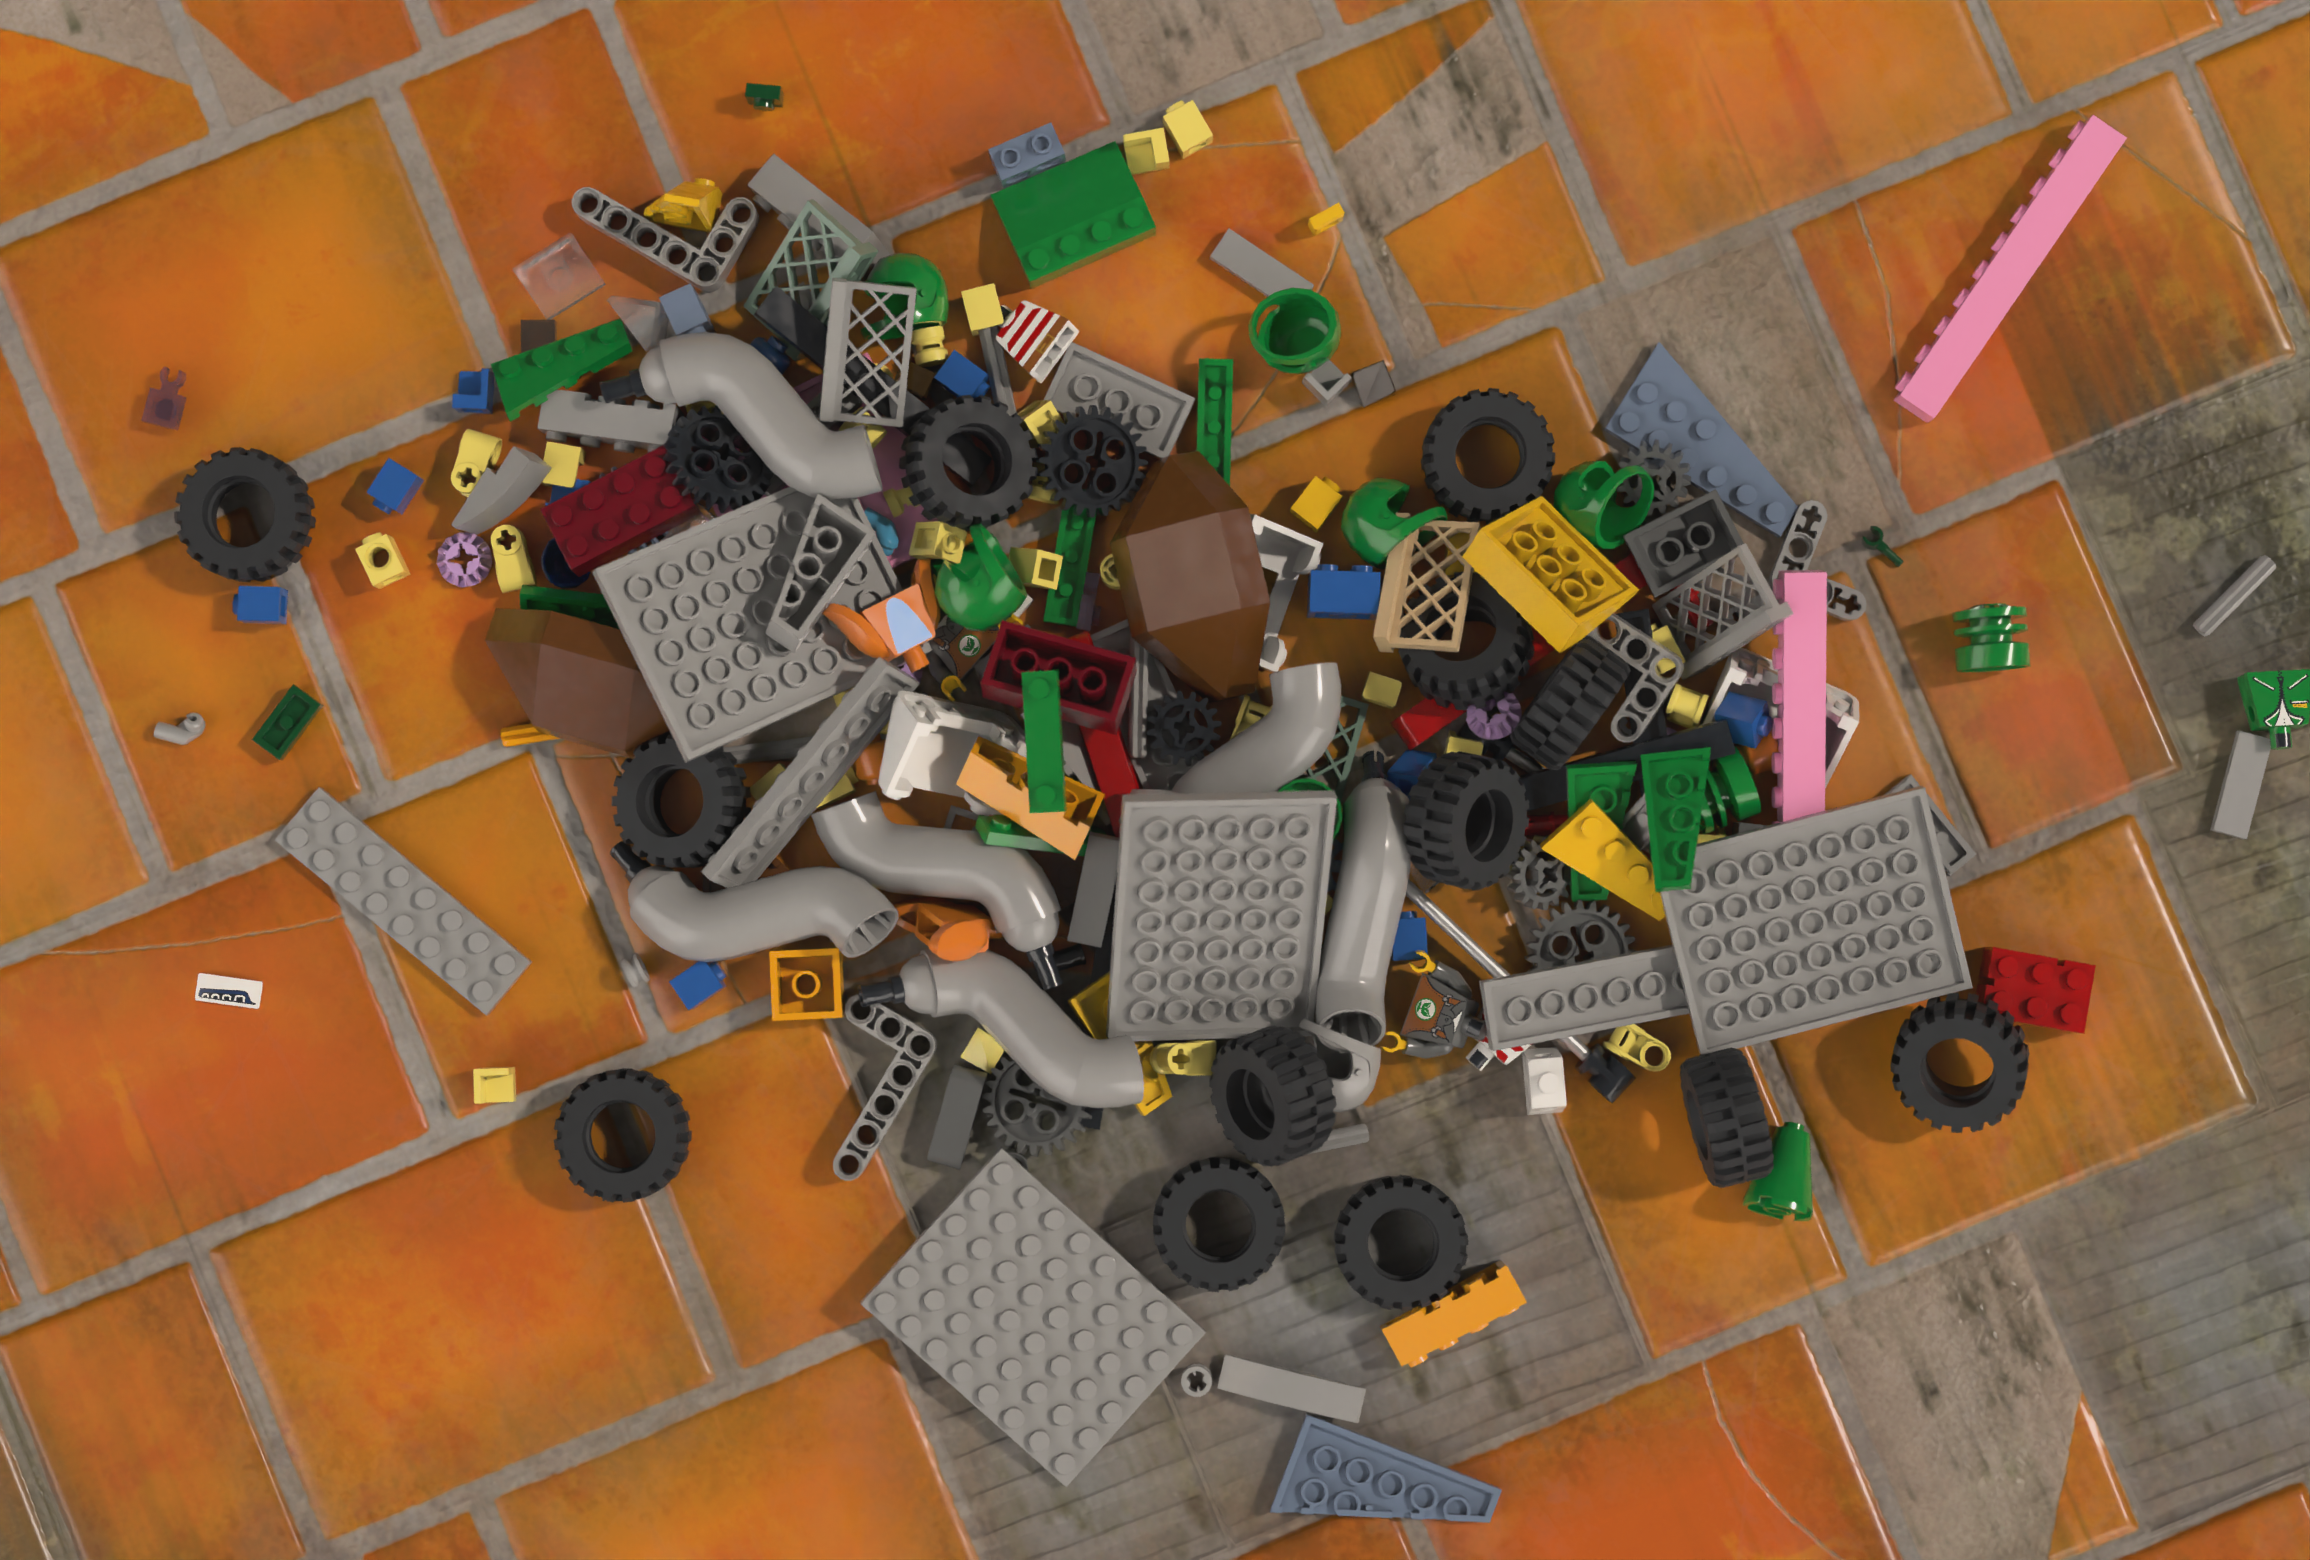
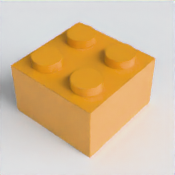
[769,948,845,1021]

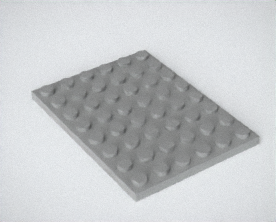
[592,487,932,763]
[1651,786,1973,1055]
[1106,791,1337,1041]
[860,1147,1206,1487]

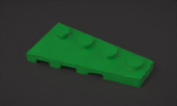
[491,318,633,422]
[1641,747,1711,892]
[1566,761,1637,902]

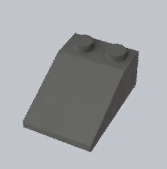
[1623,489,1744,598]

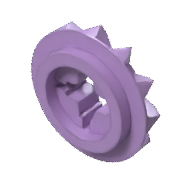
[436,532,492,587]
[1466,691,1522,740]

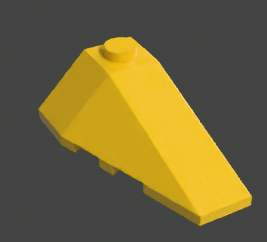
[644,178,722,233]

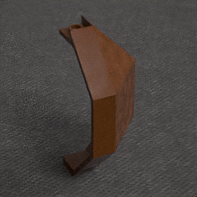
[1110,451,1271,703]
[485,608,672,758]

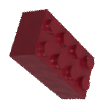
[540,445,702,577]
[981,620,1137,735]

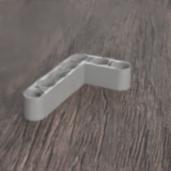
[572,187,759,292]
[1587,613,1683,742]
[833,994,937,1181]

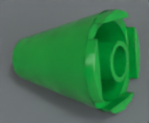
[1742,1122,1813,1222]

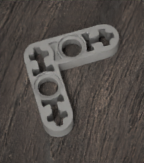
[1769,500,1867,621]

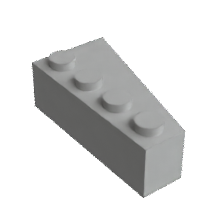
[747,154,891,282]
[765,493,876,653]

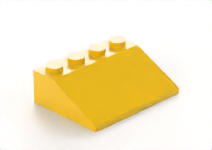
[1463,496,1639,653]

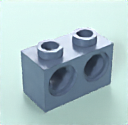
[988,122,1066,189]
[659,283,716,336]

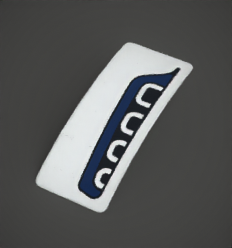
[195,973,263,1009]

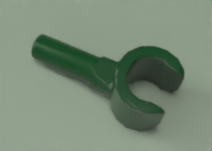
[1862,526,1904,567]

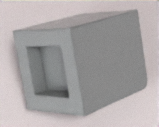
[1302,360,1352,407]

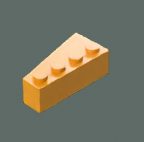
[956,736,1105,860]
[1380,1260,1527,1368]

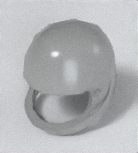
[1298,1018,1381,1113]

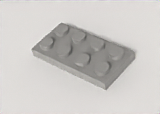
[1044,342,1195,459]

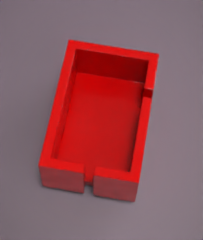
[1976,947,2096,1034]

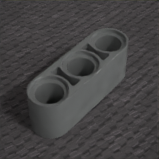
[927,1064,988,1170]

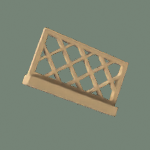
[1373,512,1481,653]

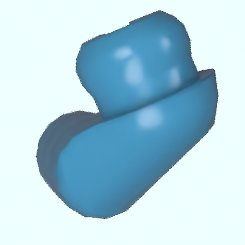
[865,507,899,556]

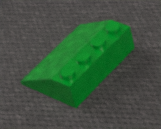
[990,141,1156,289]

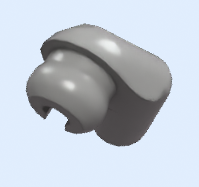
[154,712,206,745]

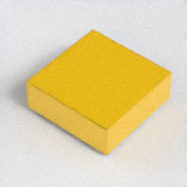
[1308,202,1345,236]

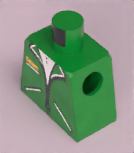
[2237,669,2310,750]

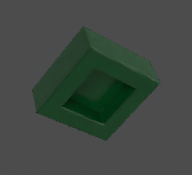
[745,83,784,111]

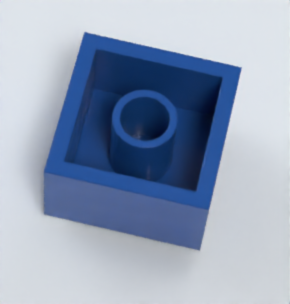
[1307,564,1381,620]

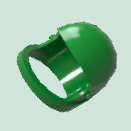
[860,253,949,341]
[1248,287,1341,374]
[1553,461,1654,549]
[1341,478,1447,570]
[934,523,1027,632]

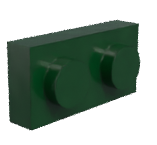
[252,684,324,761]

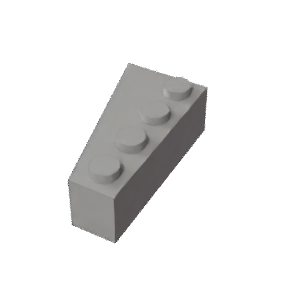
[537,390,684,453]

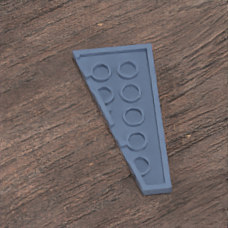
[1604,342,1799,538]
[1269,1413,1502,1523]

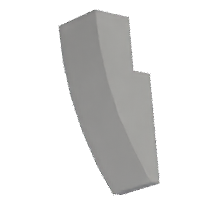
[451,446,551,535]
[1067,832,1120,948]

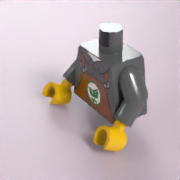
[926,608,1023,701]
[1380,950,1487,1059]

